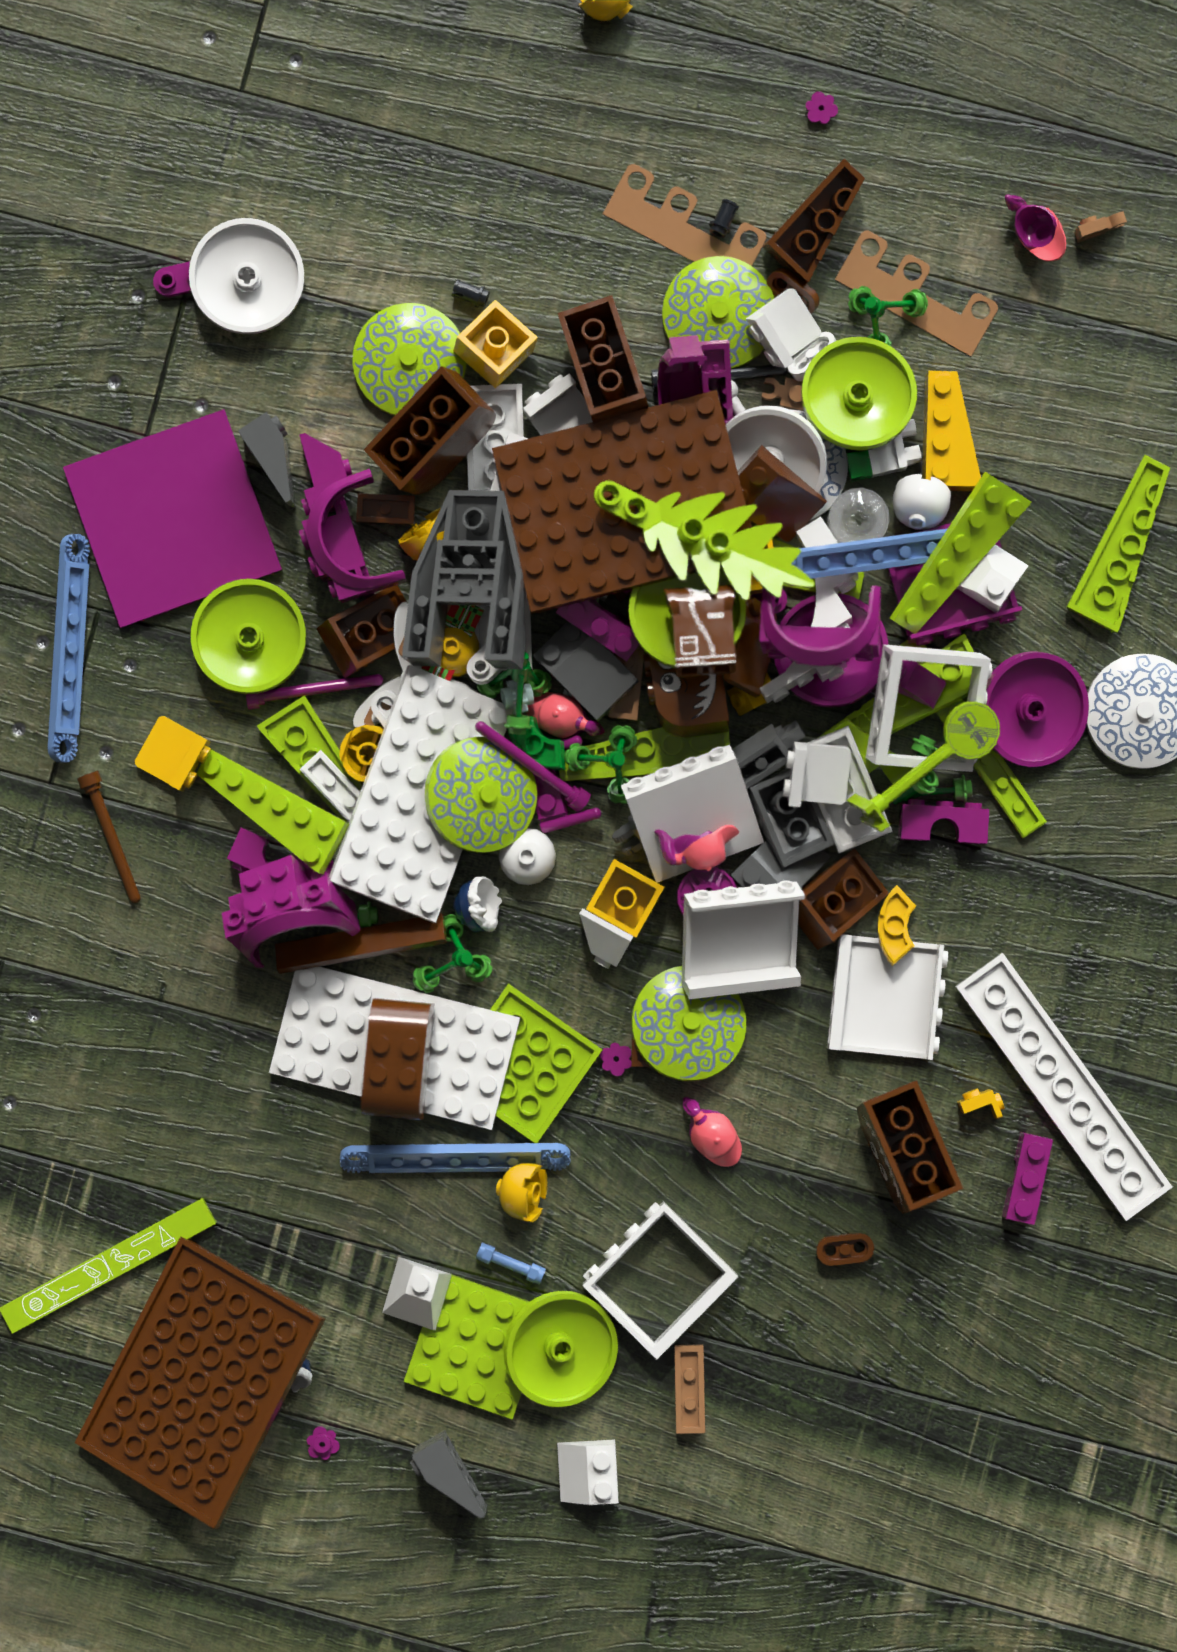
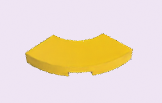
[877,885,916,966]

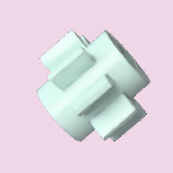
[501,680,534,714]

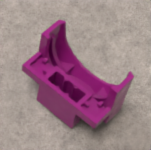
[657,335,733,424]
[299,469,407,603]
[222,855,360,968]

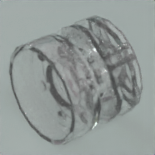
[826,488,890,543]

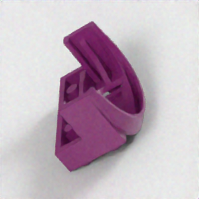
[760,586,881,666]

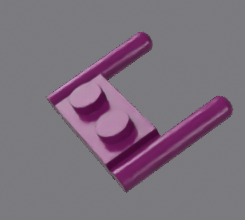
[533,735,601,833]

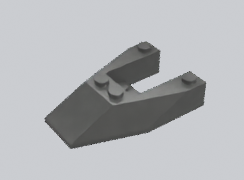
[402,490,526,669]

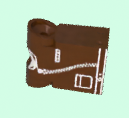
[664,585,736,677]

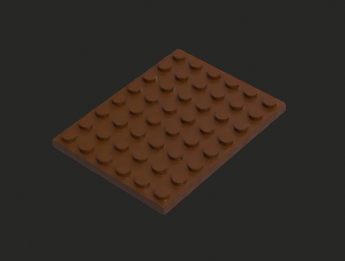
[492,390,752,615]
[74,1236,326,1529]

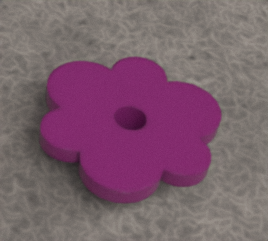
[805,91,838,124]
[600,1043,631,1076]
[307,1426,340,1460]

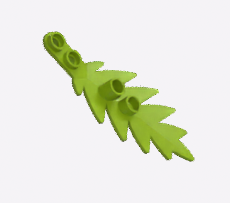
[594,481,815,601]

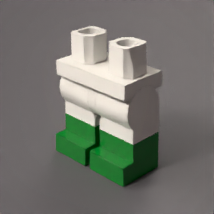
[845,419,922,482]

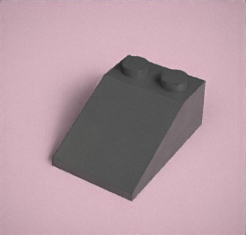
[238,412,296,510]
[533,621,639,721]
[747,767,834,867]
[729,840,831,888]
[410,1430,487,1518]

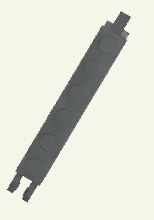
[612,721,805,856]

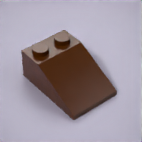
[737,445,827,543]
[316,585,407,678]
[724,595,777,698]
[798,848,889,950]

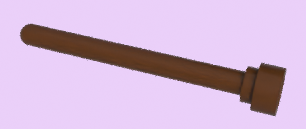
[77,771,141,904]

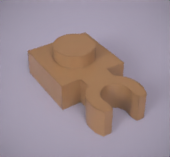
[1074,211,1127,243]
[761,378,804,411]

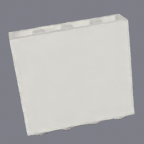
[621,745,764,883]
[682,881,805,999]
[827,934,948,1060]

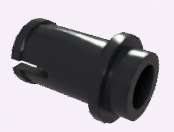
[709,199,739,238]
[452,279,490,308]

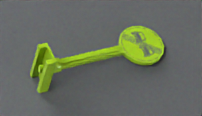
[847,701,1000,832]

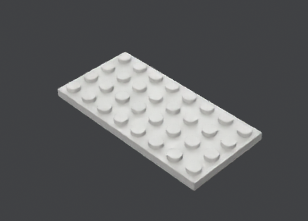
[329,665,513,923]
[269,967,520,1130]

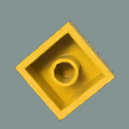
[453,300,538,389]
[586,859,664,938]

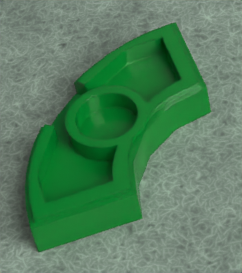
[507,716,565,770]

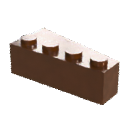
[762,158,865,284]

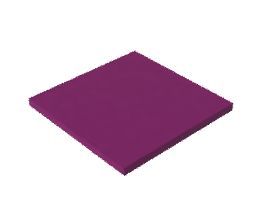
[63,409,283,629]

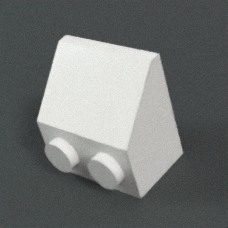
[557,1440,618,1505]

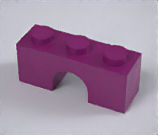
[556,598,639,661]
[898,799,989,845]
[227,827,311,872]
[1002,1132,1053,1225]

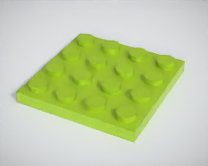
[490,983,603,1143]
[404,1275,530,1420]

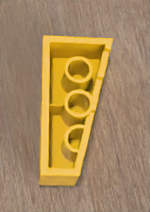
[922,371,981,491]

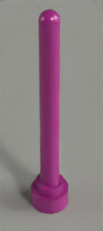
[246,674,383,710]
[475,721,591,812]

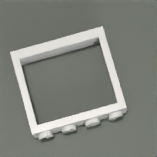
[866,644,992,772]
[583,1201,738,1359]

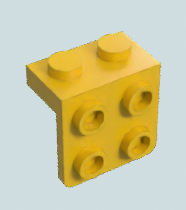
[135,716,211,792]

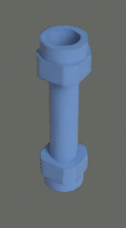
[476,1242,546,1284]

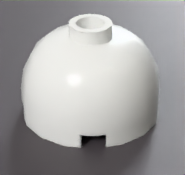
[893,474,951,530]
[499,828,556,885]

